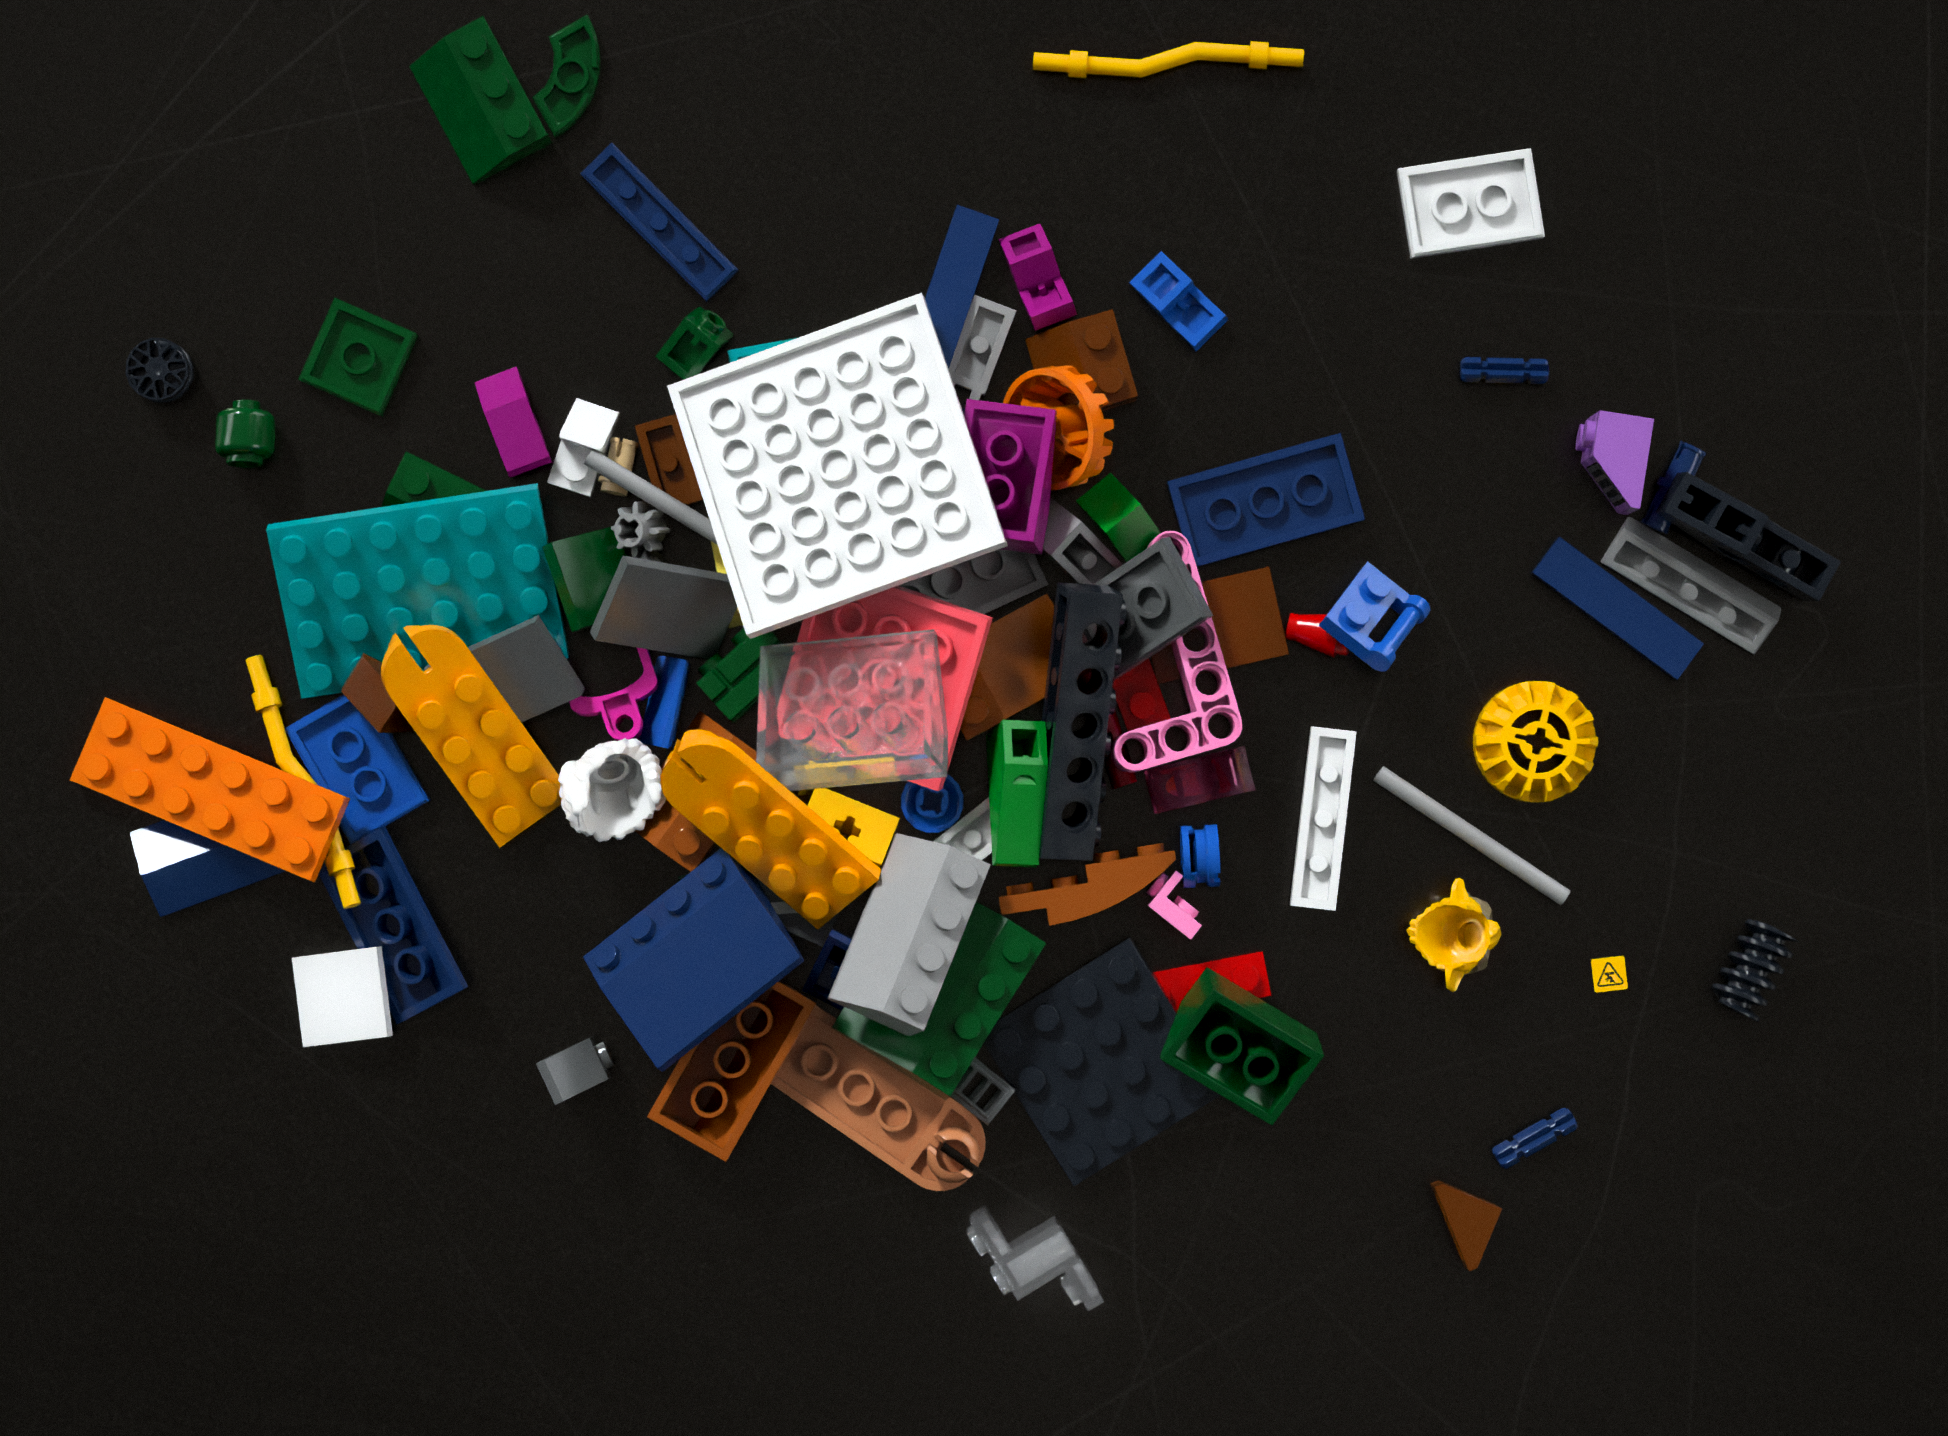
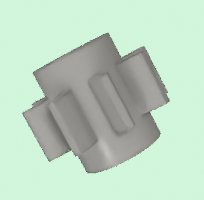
[611,501,670,558]

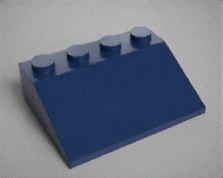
[583,848,805,1072]

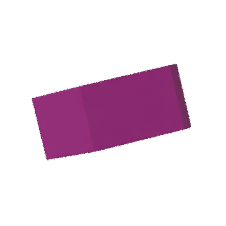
[998,223,1077,331]
[474,367,552,478]

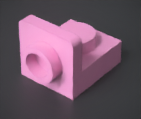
[1146,870,1202,940]

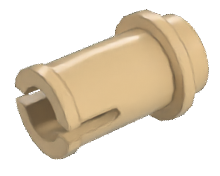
[598,437,639,497]

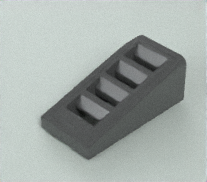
[951,1057,1015,1125]

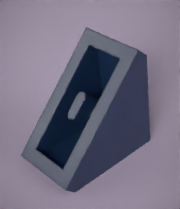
[802,928,852,1011]

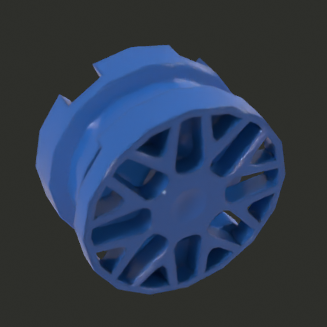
[901,774,963,833]
[1180,824,1220,888]

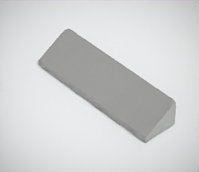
[1601,517,1781,655]

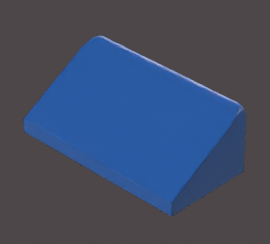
[640,656,691,749]

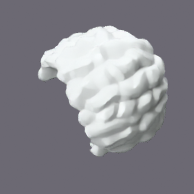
[558,738,666,842]

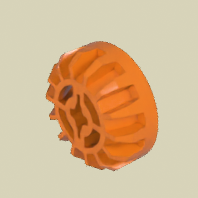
[1003,365,1114,490]

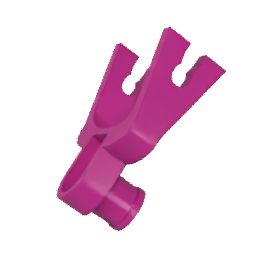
[560,647,659,741]

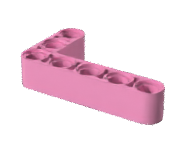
[1110,531,1242,773]

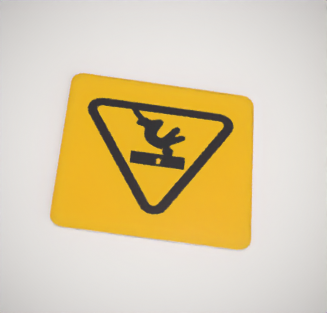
[1591,956,1628,993]

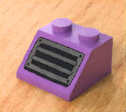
[1576,410,1654,515]

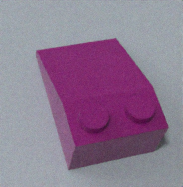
[964,399,1057,555]

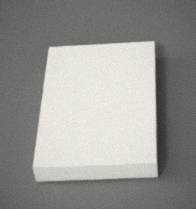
[1397,148,1545,259]

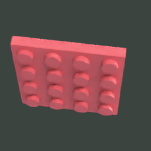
[771,586,993,791]

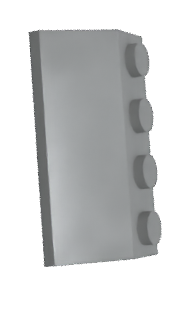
[827,833,991,1036]

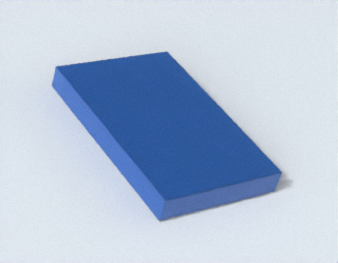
[285,694,431,844]

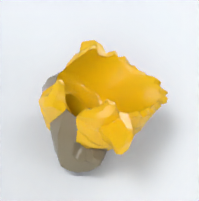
[1406,878,1501,992]

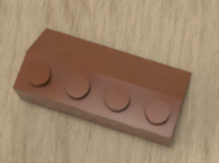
[647,980,816,1162]

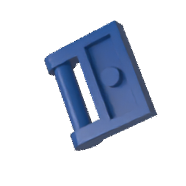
[1318,561,1430,672]

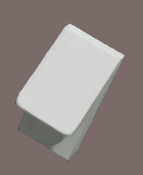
[547,398,620,498]

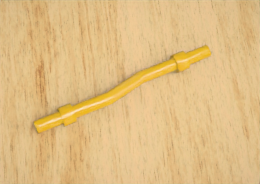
[1033,41,1304,78]
[245,655,361,909]

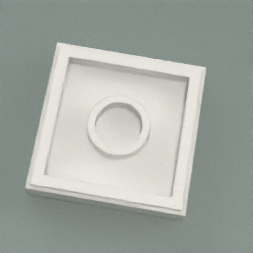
[292,946,393,1047]

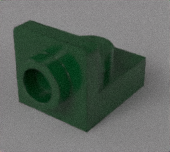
[656,307,733,380]

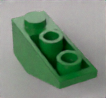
[986,720,1048,867]

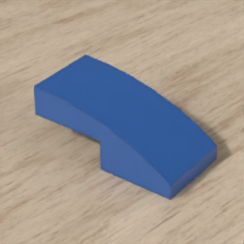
[1129,251,1228,351]

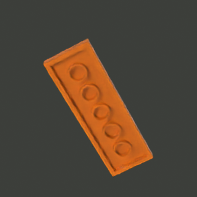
[70,697,350,882]

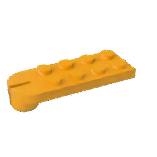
[381,625,562,848]
[661,729,881,929]

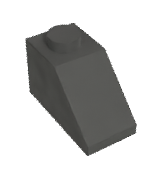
[536,1036,615,1105]

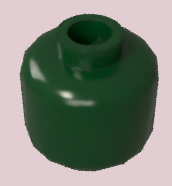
[215,400,275,468]

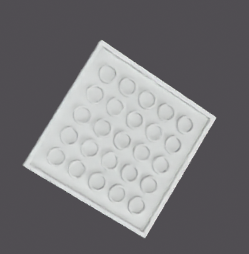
[667,293,1008,639]

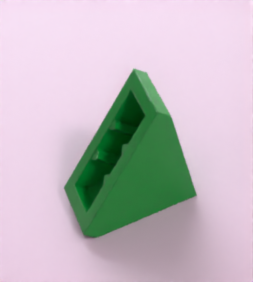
[1076,473,1161,563]

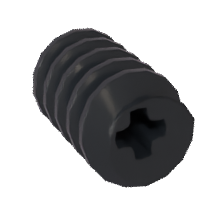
[1711,919,1799,1022]

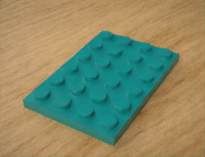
[266,483,569,699]

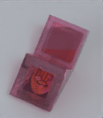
[1144,746,1255,814]

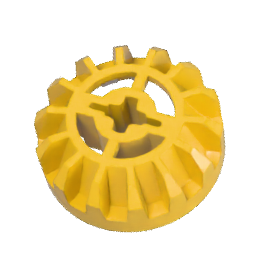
[1473,681,1598,803]

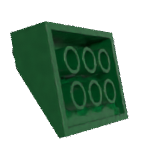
[831,902,1046,1101]

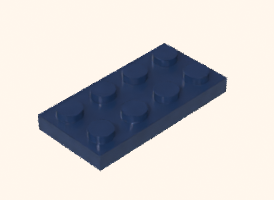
[1167,433,1365,567]

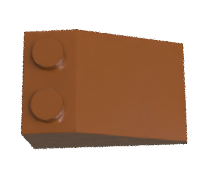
[960,593,1091,741]

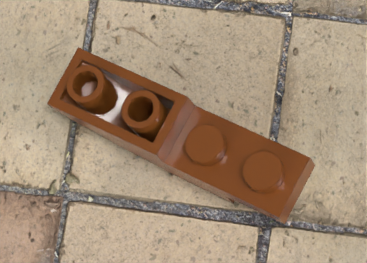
[999,843,1176,926]

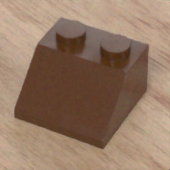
[1025,309,1138,411]

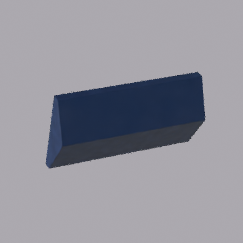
[130,820,328,917]
[319,826,468,1024]

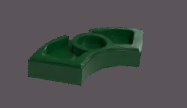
[532,15,601,138]

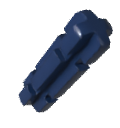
[1460,357,1549,384]
[1492,1108,1578,1169]

